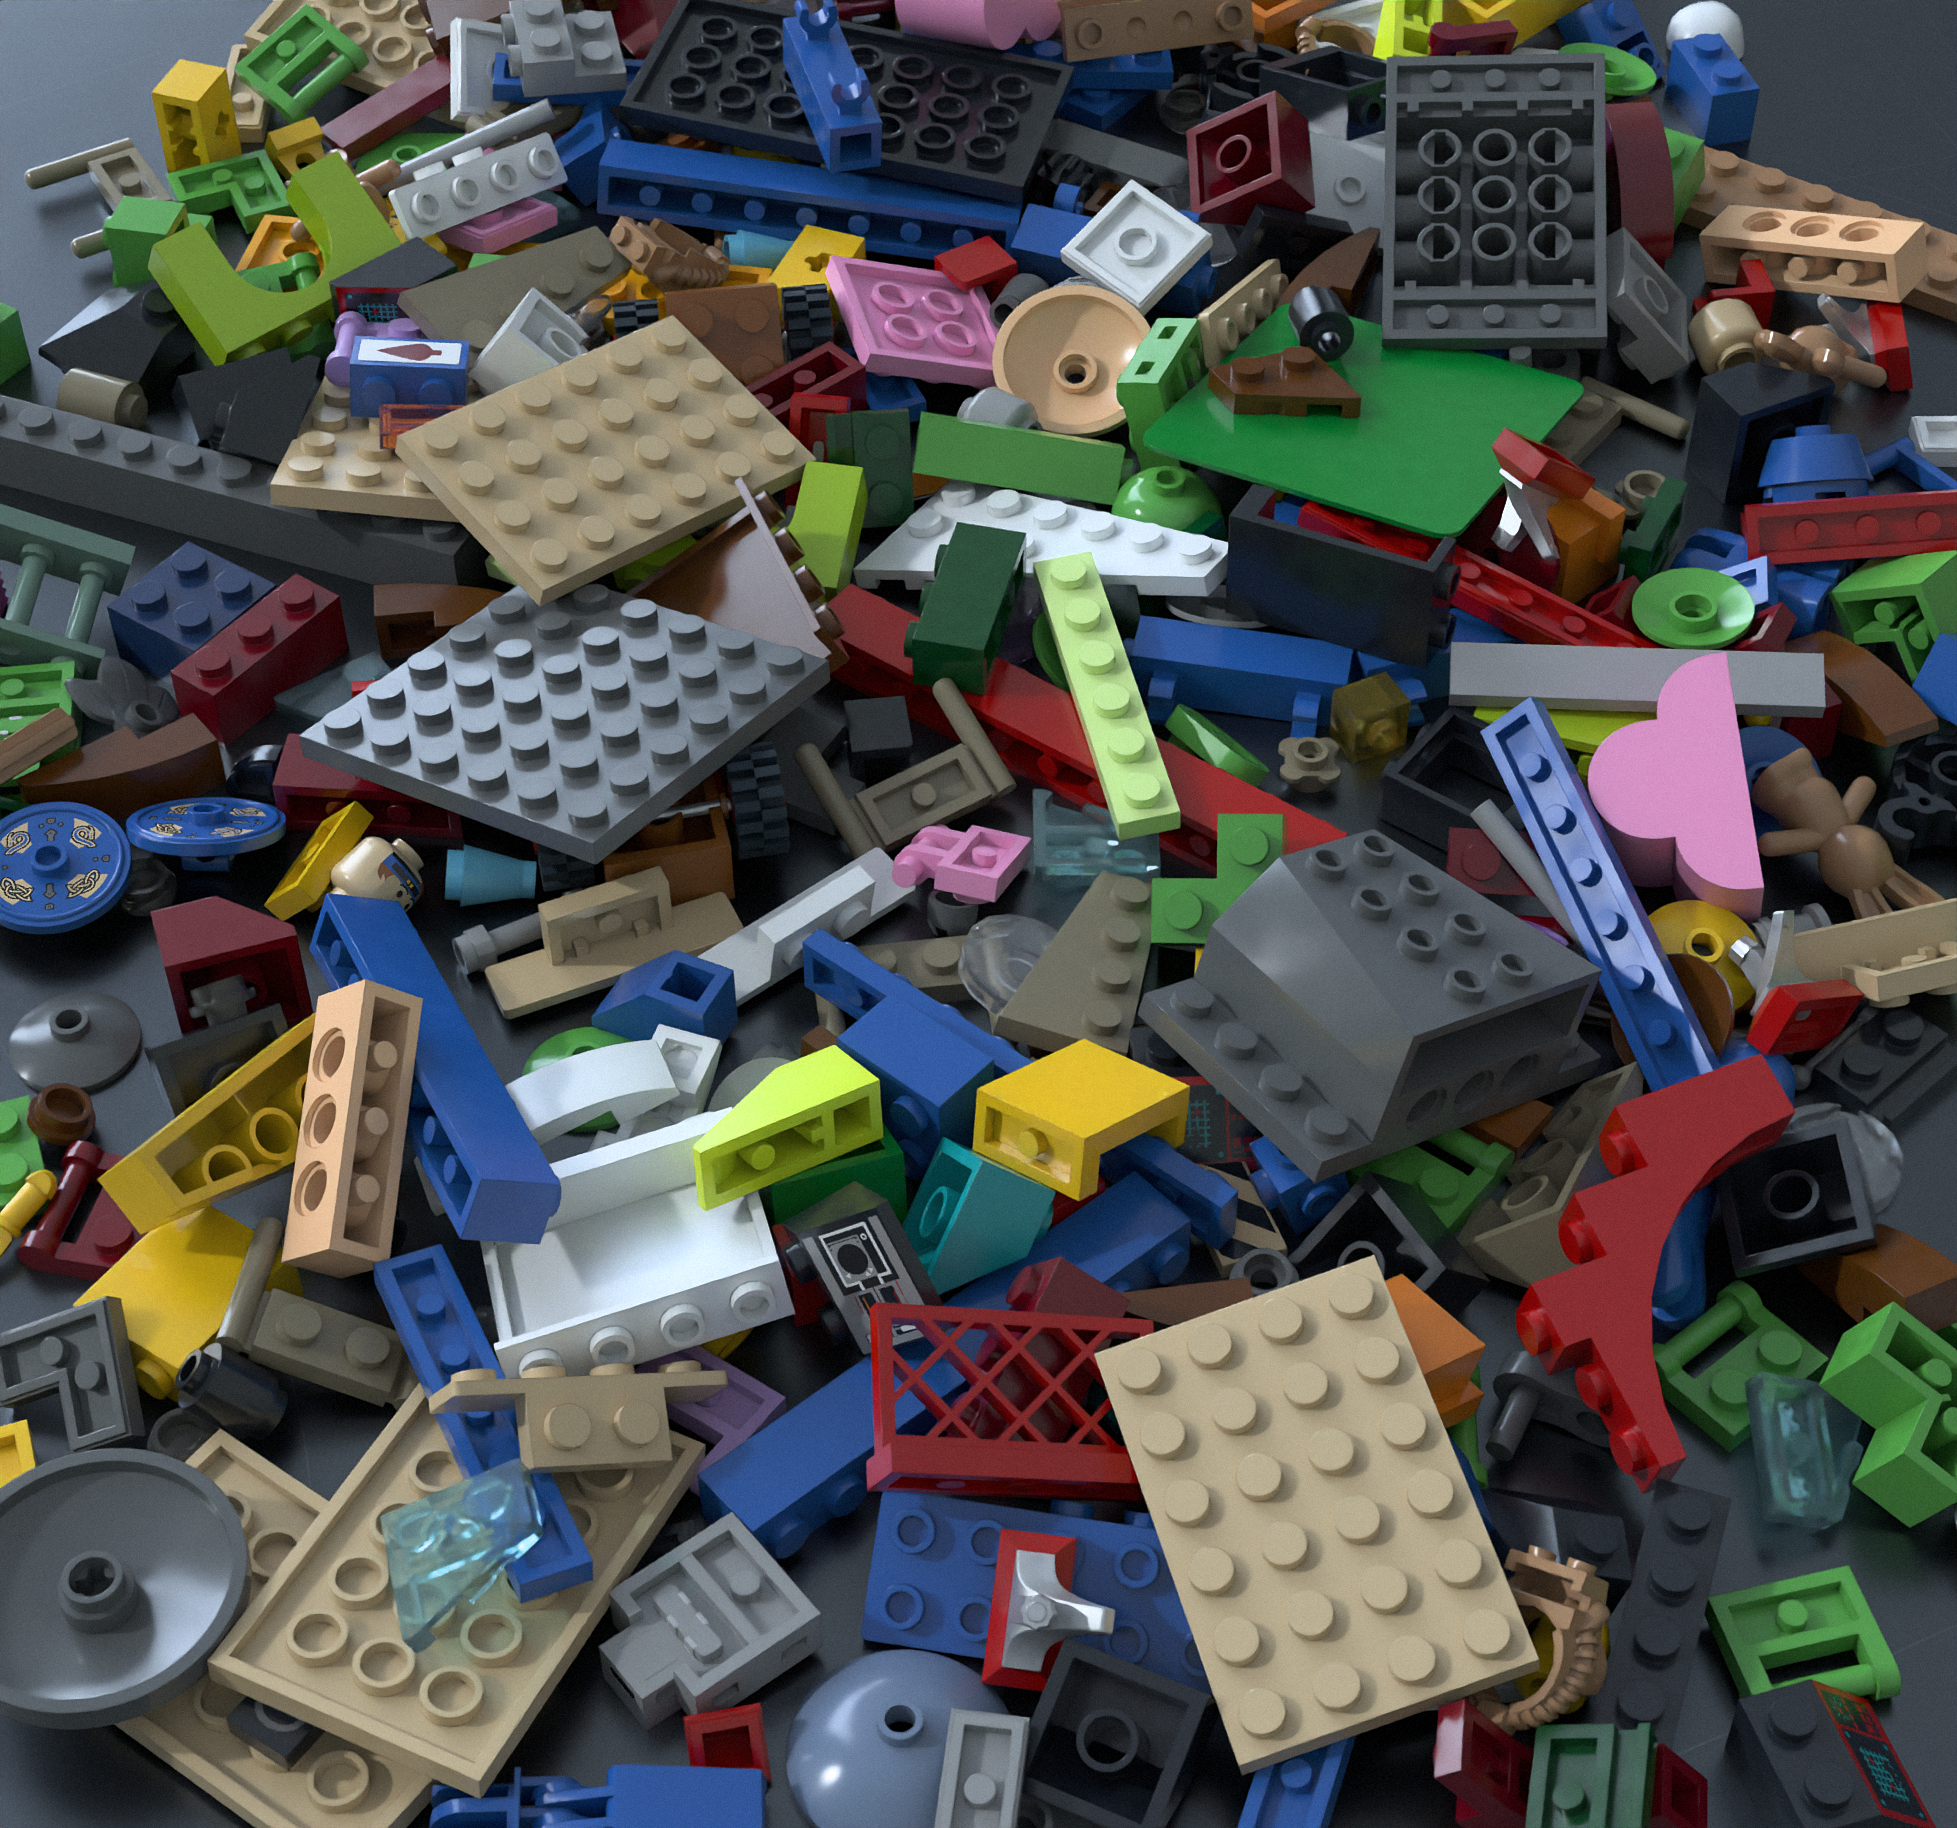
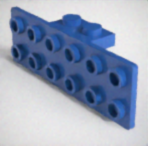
[861,1492,1214,1695]

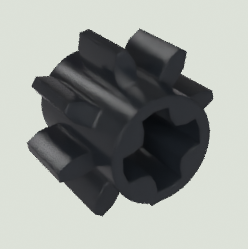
[1030,149,1095,209]

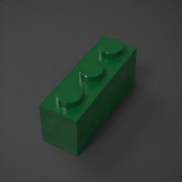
[904,522,1026,695]

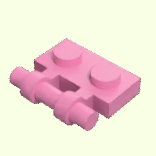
[892,824,1032,904]

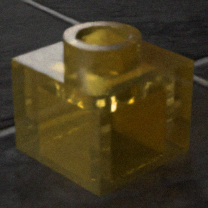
[1329,671,1411,764]

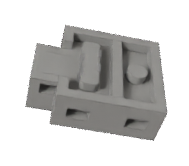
[599,1512,823,1731]

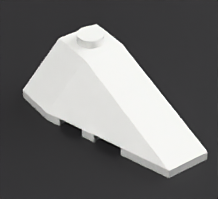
[468,287,589,396]

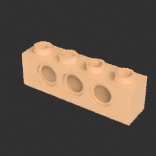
[1699,204,1929,303]
[281,979,423,1279]

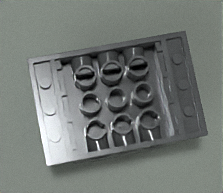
[1382,53,1607,356]
[1138,829,1603,1183]

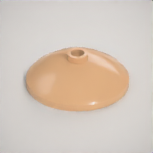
[992,285,1151,438]

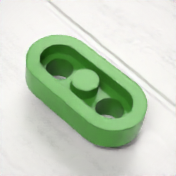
[1164,704,1269,788]

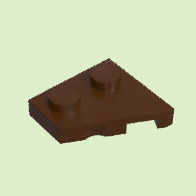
[1208,346,1361,418]

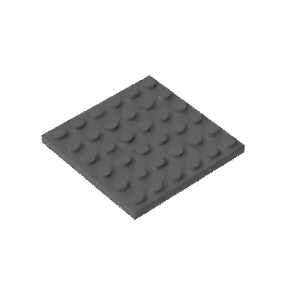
[299,583,830,865]

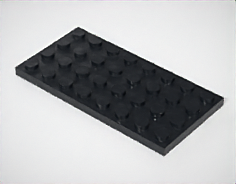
[619,0,1075,204]

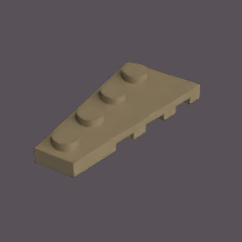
[397,226,632,384]
[993,870,1152,1057]

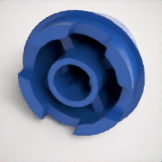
[1757,425,1874,503]

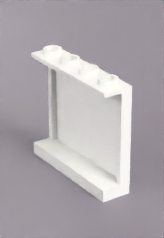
[480,1107,795,1379]

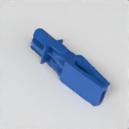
[430,1764,767,1828]

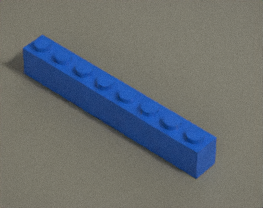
[597,138,1023,260]
[309,893,561,1245]
[697,1171,1191,1560]

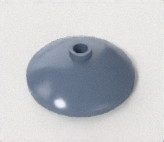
[786,1649,1010,1828]

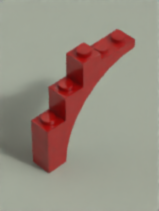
[1515,1053,1796,1494]

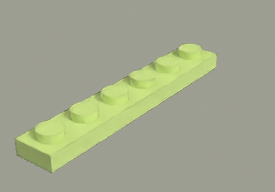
[1033,551,1181,841]

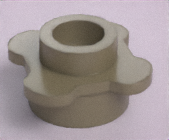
[1614,470,1665,521]
[1278,737,1341,793]

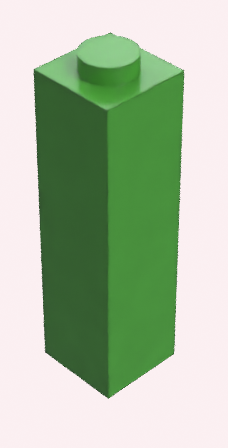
[912,411,1133,505]

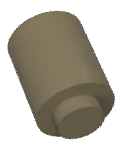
[57,367,148,430]

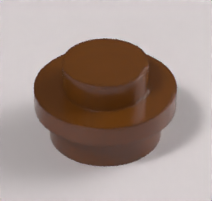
[26,1083,96,1146]

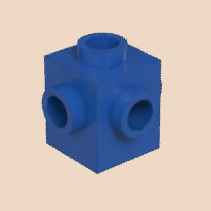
[1249,1135,1350,1236]

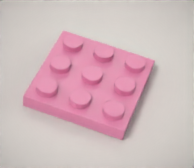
[825,255,1000,390]

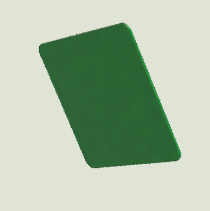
[1143,303,1584,539]

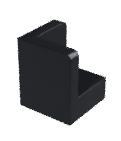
[844,695,913,783]

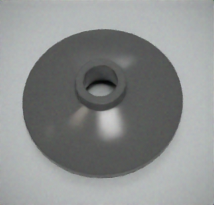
[9,991,142,1092]

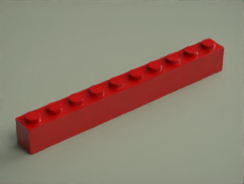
[827,583,1348,877]

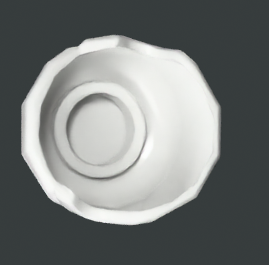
[1666,1,1745,59]

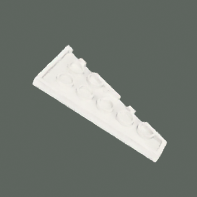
[853,479,1228,596]

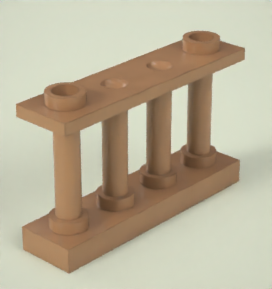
[1026,0,1254,62]

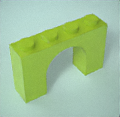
[148,151,402,366]
[612,461,869,604]

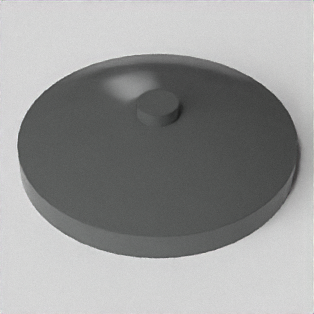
[0,1448,252,1729]

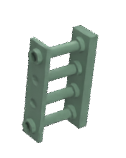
[0,504,136,680]

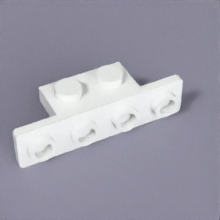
[389,132,567,241]
[698,847,916,1007]

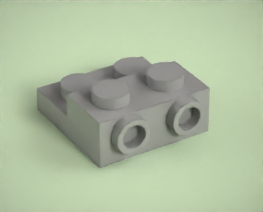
[501,0,627,97]
[1606,227,1689,384]

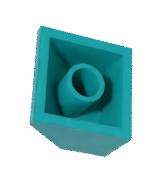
[902,1136,1056,1295]

